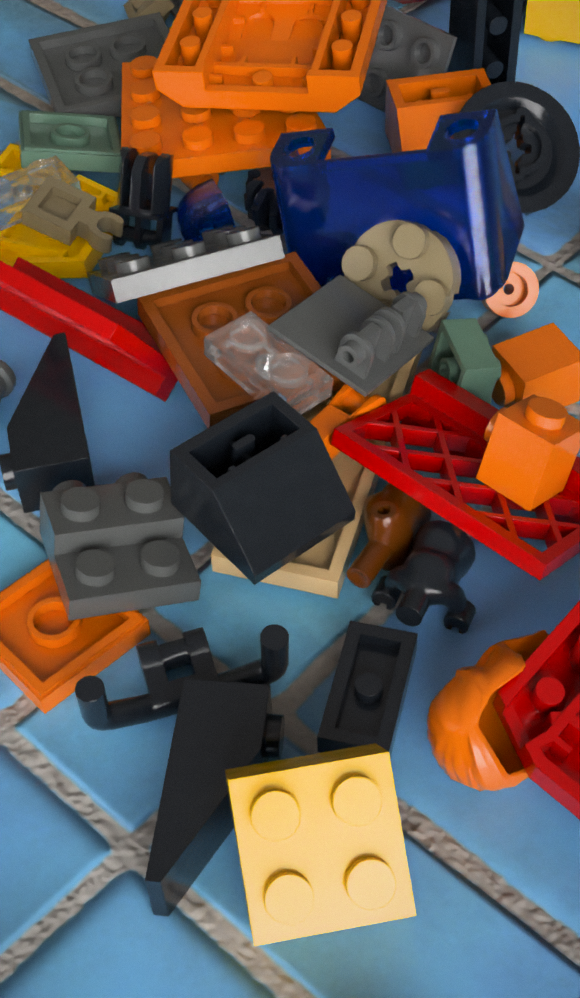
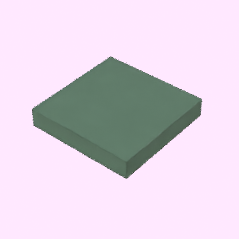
[18,110,121,173]

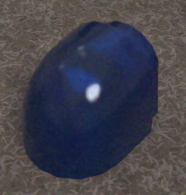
[176,178,236,242]

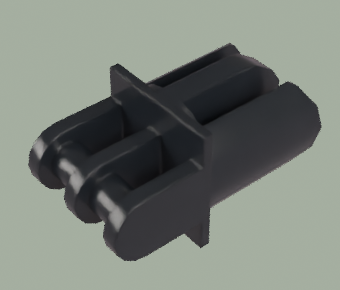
[109,147,178,250]

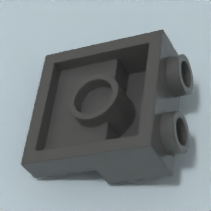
[39,472,201,620]

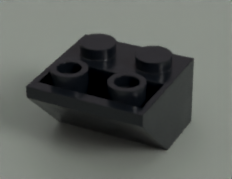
[170,391,356,585]

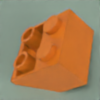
[385,68,491,190]

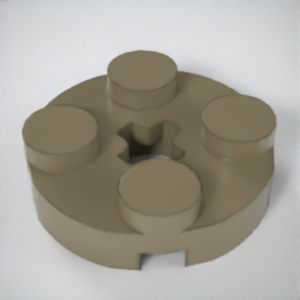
[341,220,461,333]

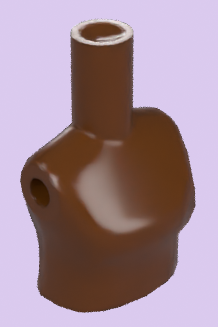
[346,483,431,588]

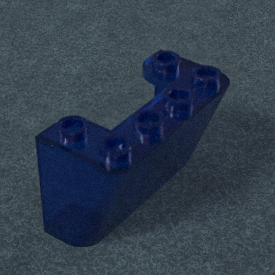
[270,109,525,300]

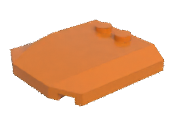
[152,0,387,113]

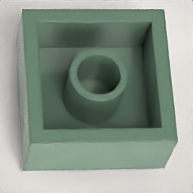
[426,318,501,405]

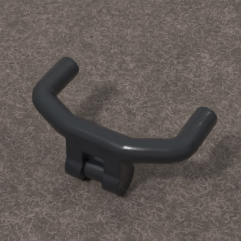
[75,625,289,731]

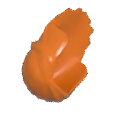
[427,630,548,791]

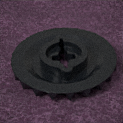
[449,81,580,216]

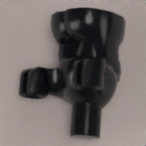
[371,520,476,634]

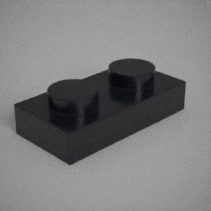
[317,621,418,758]

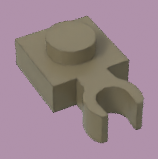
[22,176,124,253]

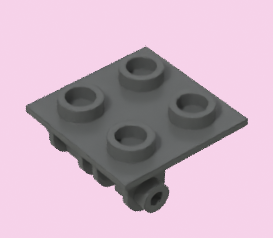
[358,4,458,112]
[268,275,434,397]

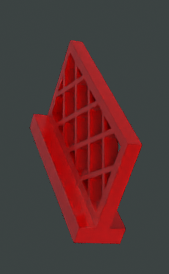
[0,257,178,402]
[330,369,580,581]

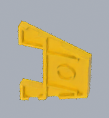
[0,143,118,279]

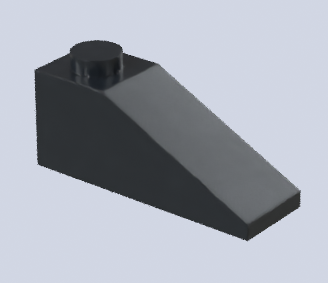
[0,333,95,513]
[145,678,285,916]

